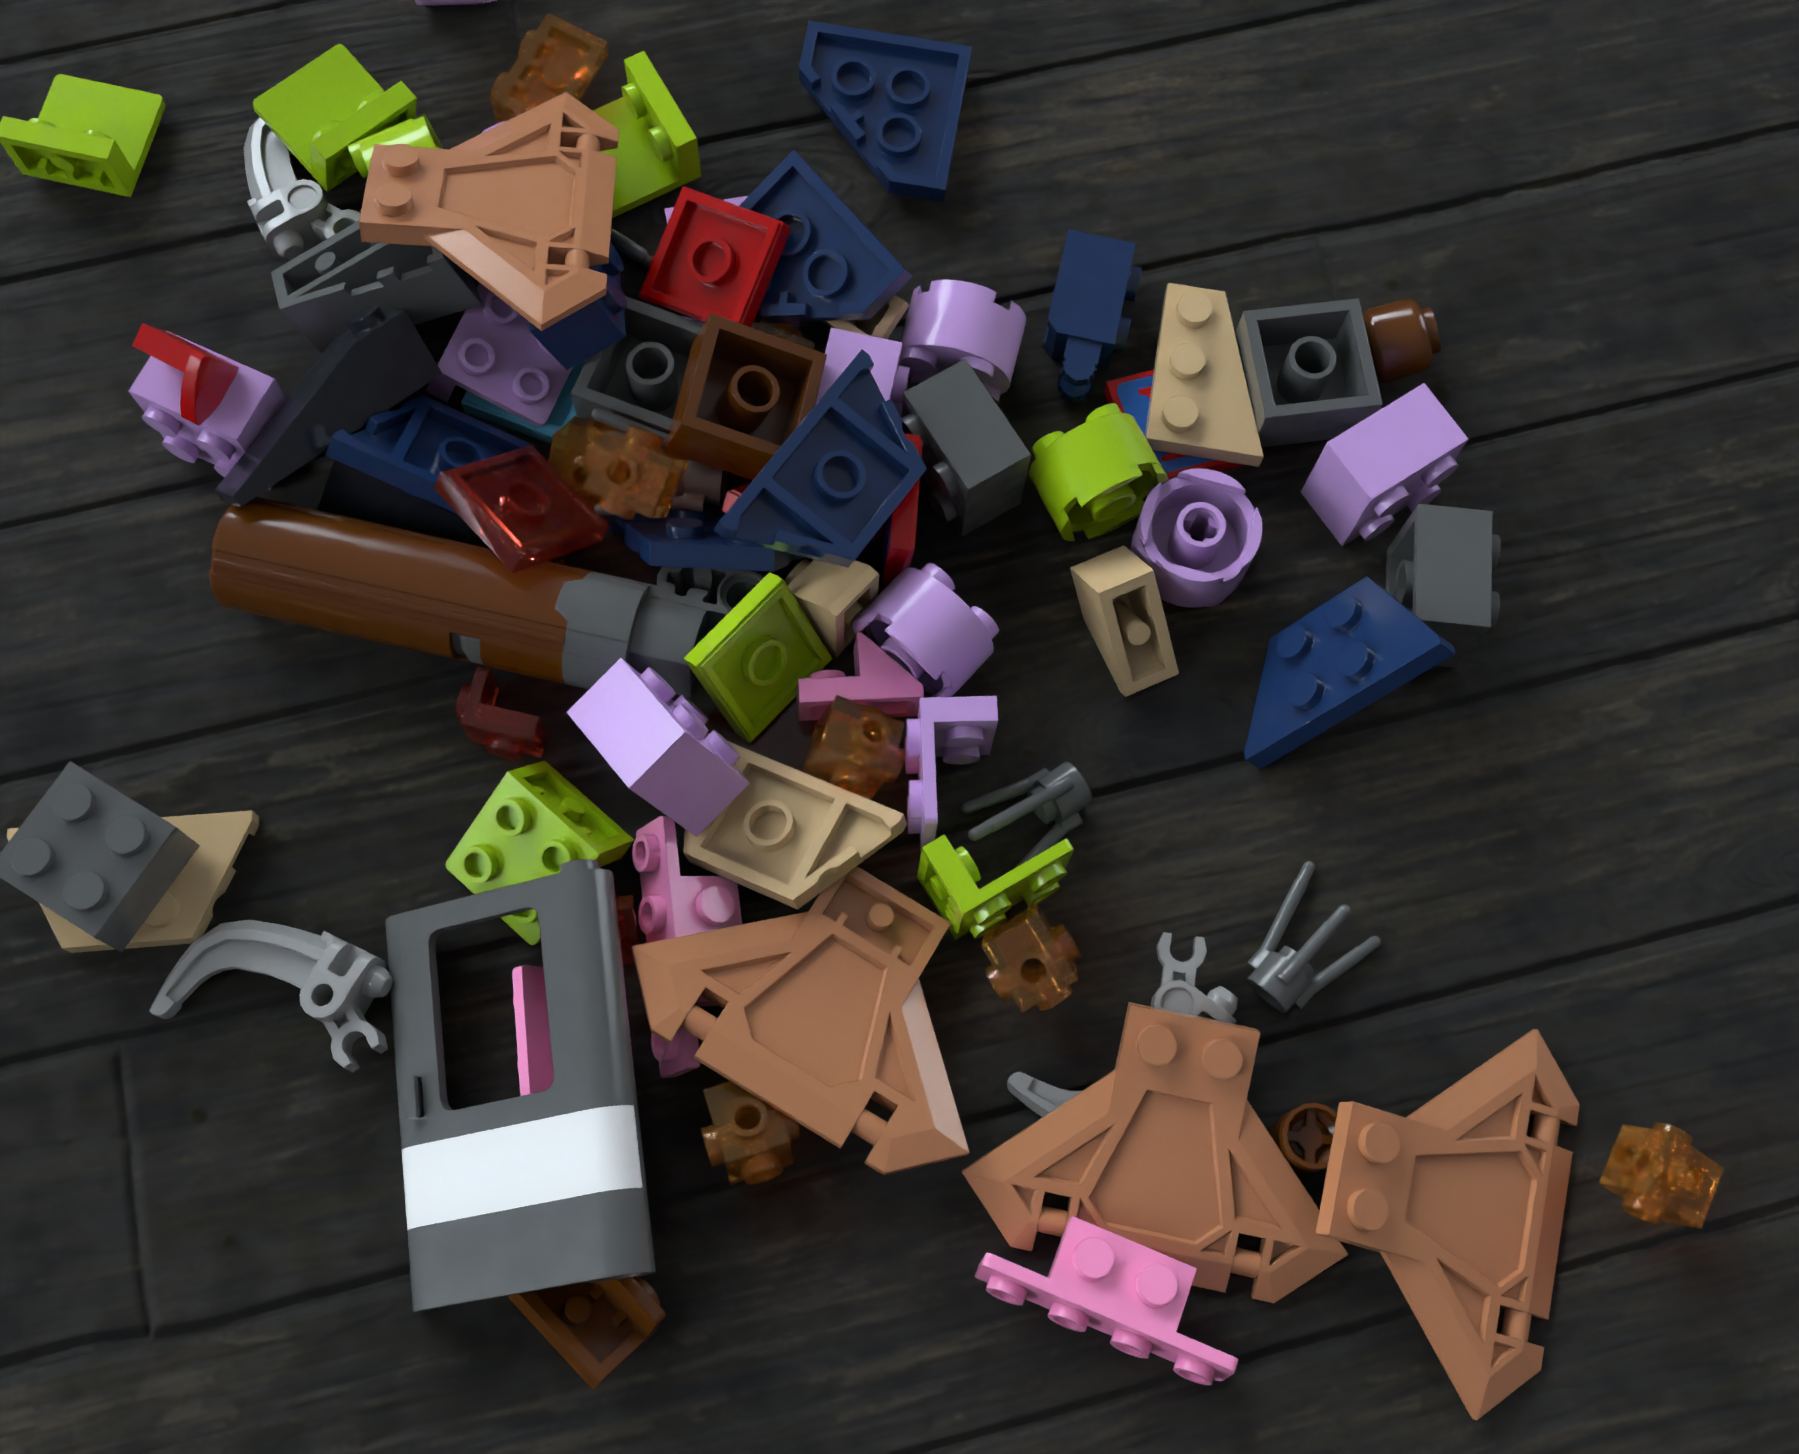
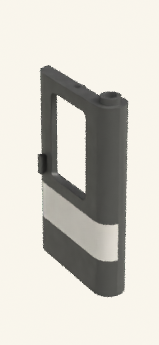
[385,859,655,1313]

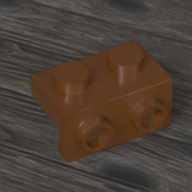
[507,1277,666,1391]

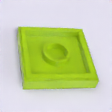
[683,572,833,743]

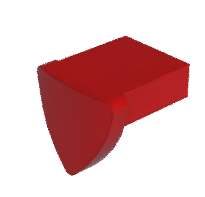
[132,323,239,426]

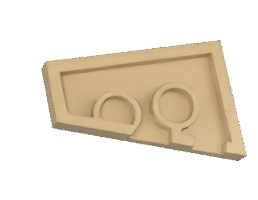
[1145,283,1264,467]

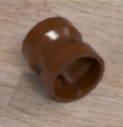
[1270,1103,1337,1175]

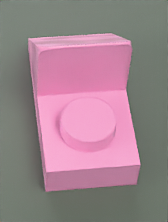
[796,632,924,722]

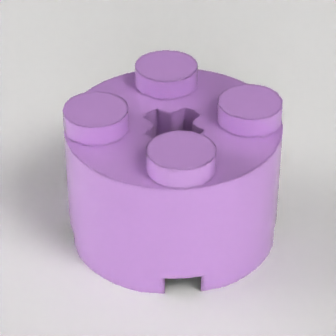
[900,280,1026,405]
[1131,468,1262,608]
[852,563,999,697]

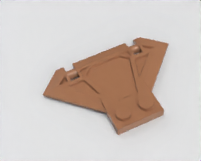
[359,92,619,331]
[632,866,970,1175]
[962,1002,1349,1303]
[1315,1029,1580,1420]

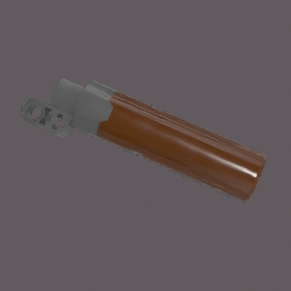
[209,496,764,698]

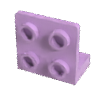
[426,282,573,427]
[905,696,998,851]

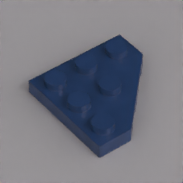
[799,21,972,202]
[739,149,913,323]

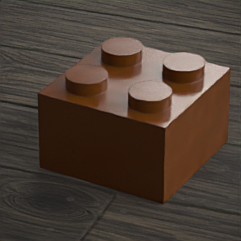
[664,313,827,480]

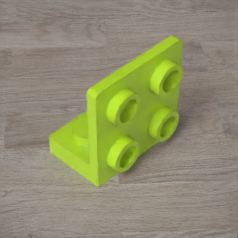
[253,44,417,192]
[593,51,702,218]
[0,74,166,197]
[445,761,634,945]
[917,834,1074,940]

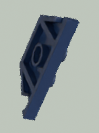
[714,349,927,568]
[325,395,560,555]
[609,505,804,572]
[1244,576,1456,769]

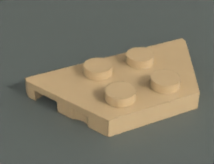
[683,733,907,910]
[7,810,259,953]

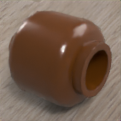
[1362,298,1441,382]

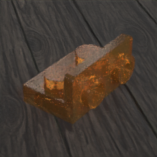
[490,13,609,123]

